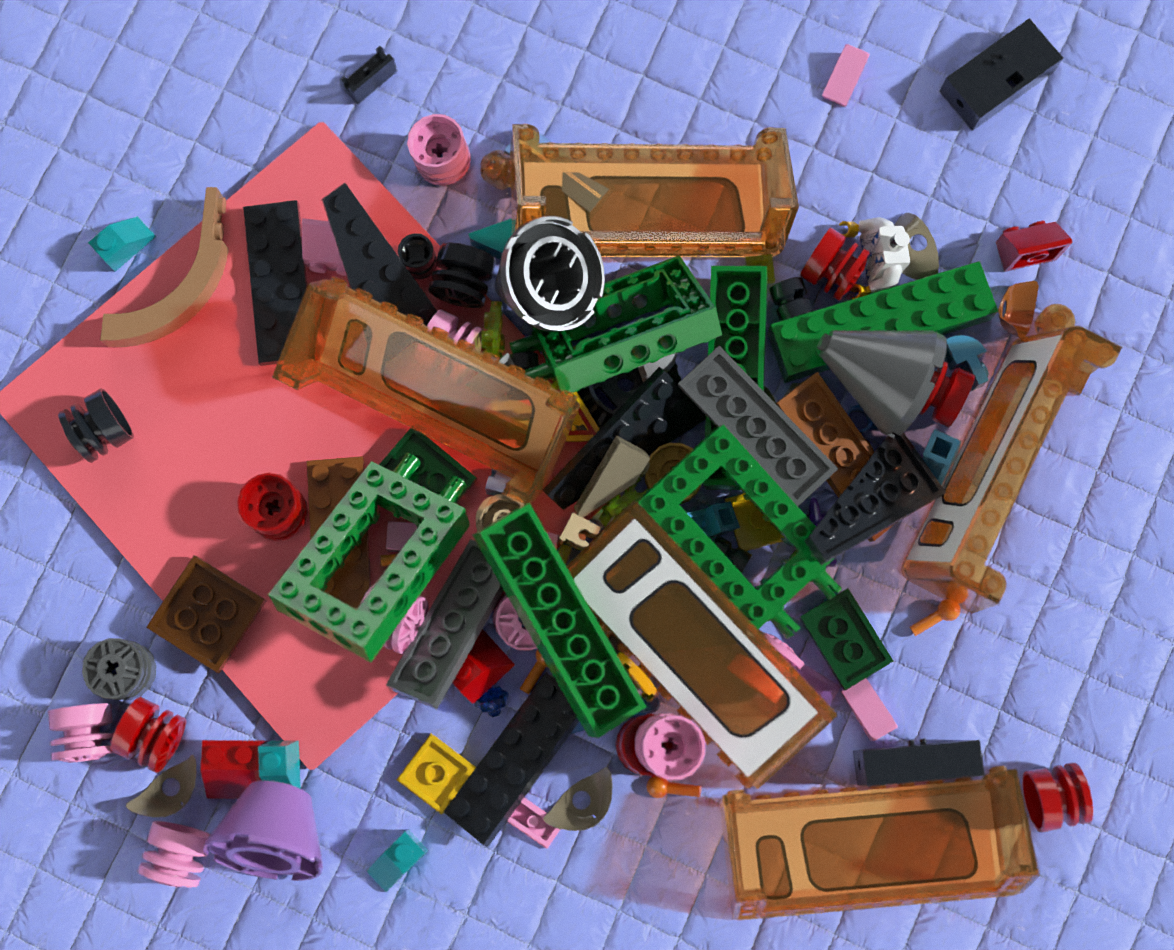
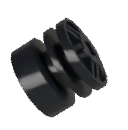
[428,242,496,308]
[58,388,134,463]

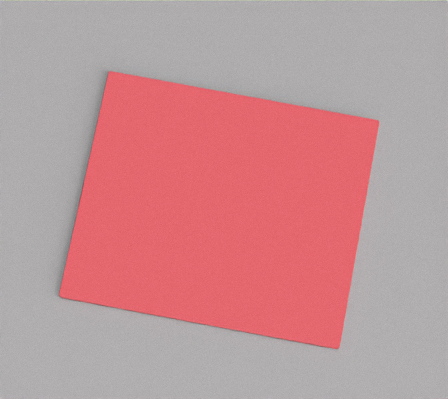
[0,122,616,770]

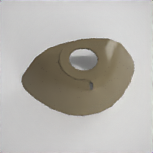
[894,212,939,280]
[126,755,196,817]
[543,767,613,831]

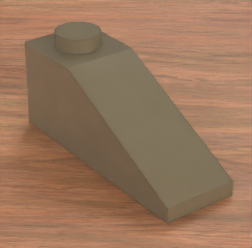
[574,435,650,518]

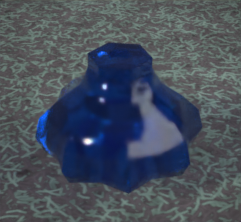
[473,686,509,718]

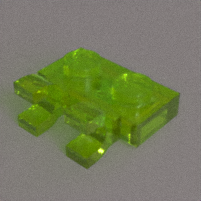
[481,301,505,361]
[599,477,649,527]

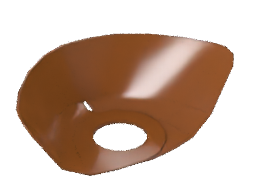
[998,280,1038,339]

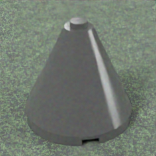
[495,216,605,332]
[817,330,947,438]

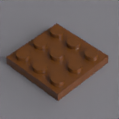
[146,555,267,673]

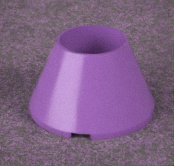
[203,781,323,881]

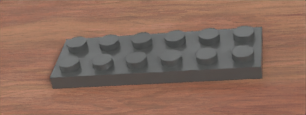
[678,346,838,506]
[386,539,504,710]

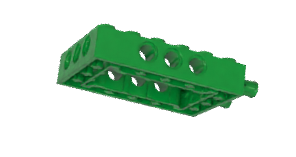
[509,255,722,395]
[634,424,842,639]
[268,453,470,663]

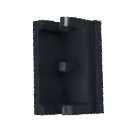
[339,45,397,104]

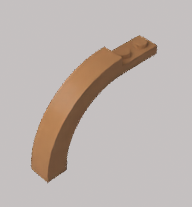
[101,187,229,348]

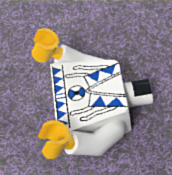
[839,217,910,299]

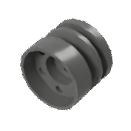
[82,638,156,700]

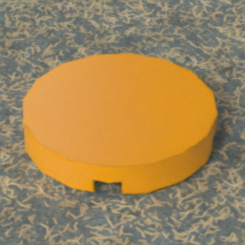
[617,652,659,702]

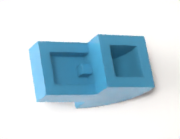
[944,335,989,391]
[922,429,962,486]
[687,501,740,539]

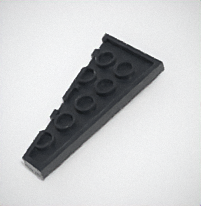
[321,183,437,362]
[542,367,706,510]
[805,432,946,565]

